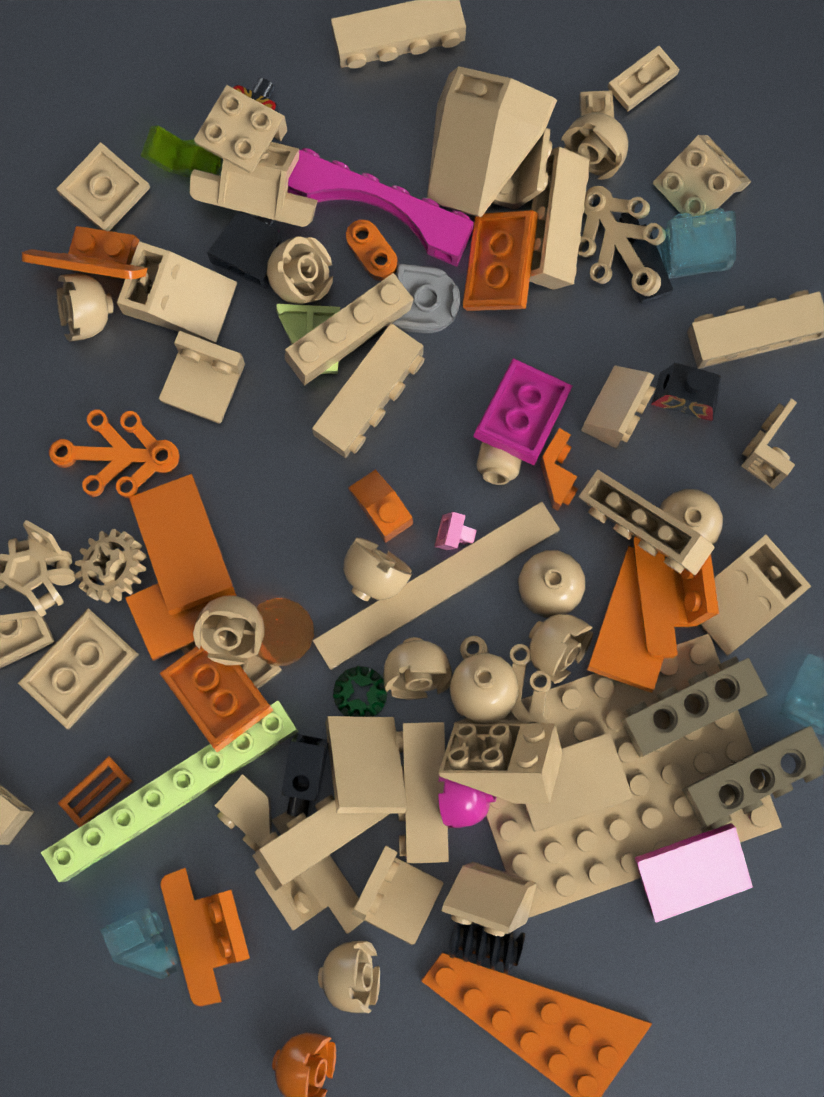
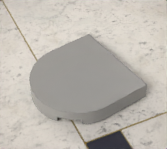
[392,264,460,333]

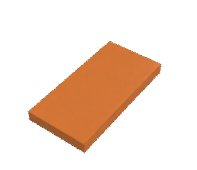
[129,474,235,616]
[587,546,664,693]

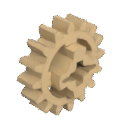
[75,529,147,603]

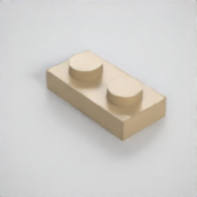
[608,46,679,112]

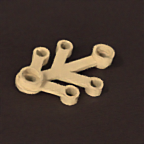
[578,186,666,296]
[460,636,552,724]

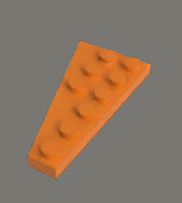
[421,952,652,1097]

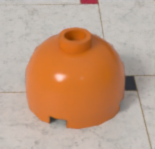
[272,1032,336,1097]

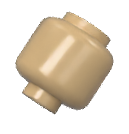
[477,442,522,485]

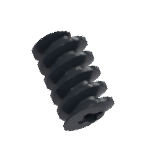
[449,922,525,974]

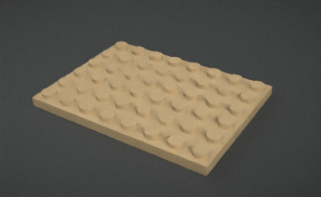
[453,634,782,918]

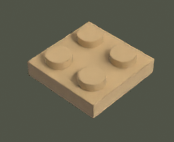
[56,142,150,231]

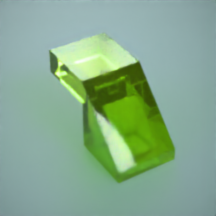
[141,125,221,178]

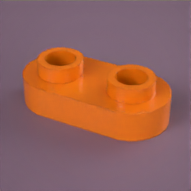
[346,219,398,281]

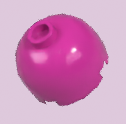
[438,776,497,828]

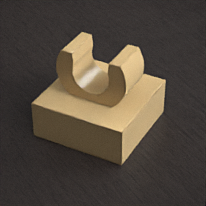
[579,91,614,118]

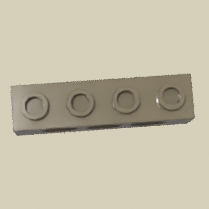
[621,656,768,758]
[682,726,824,830]

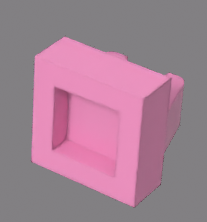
[435,512,477,551]

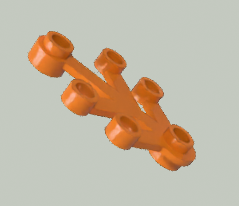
[49,410,180,498]

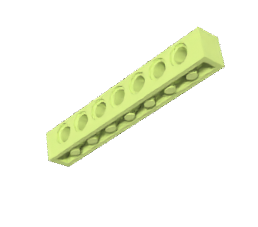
[41,701,299,882]

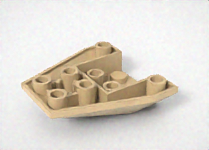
[427,66,557,217]

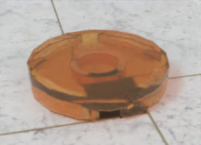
[256,598,314,666]

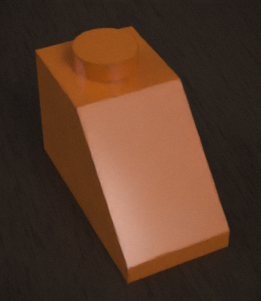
[348,469,413,543]

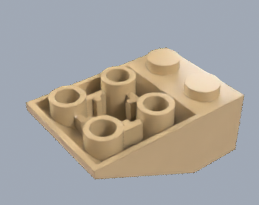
[117,242,237,344]
[700,535,811,656]
[439,723,563,804]

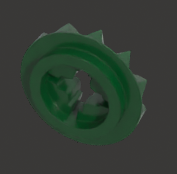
[333,666,387,717]

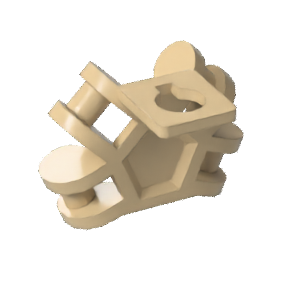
[0,520,75,617]

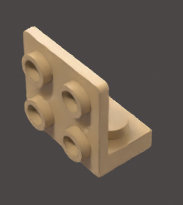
[194,85,287,173]
[491,128,552,210]
[653,135,751,228]
[159,331,245,424]
[741,398,797,489]
[352,846,443,945]

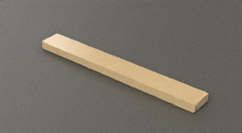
[313,502,560,670]

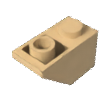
[214,774,272,852]

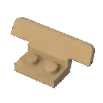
[190,142,318,227]
[254,811,364,934]

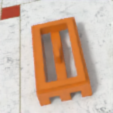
[58,756,133,828]

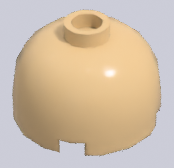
[561,112,628,180]
[267,236,333,304]
[57,274,113,342]
[659,489,723,545]
[343,537,412,601]
[518,550,585,618]
[193,596,265,665]
[529,614,593,684]
[383,637,452,700]
[450,653,519,724]
[318,941,380,1013]

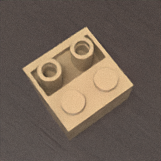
[581,366,656,449]
[441,862,537,936]

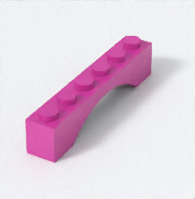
[287,148,474,267]

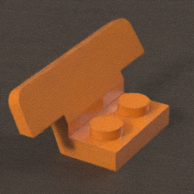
[22,226,148,279]
[633,537,719,658]
[160,868,250,1006]

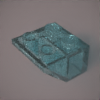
[660,208,736,279]
[100,908,179,979]

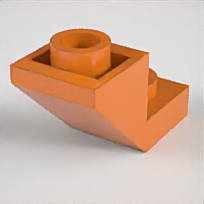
[540,428,578,511]

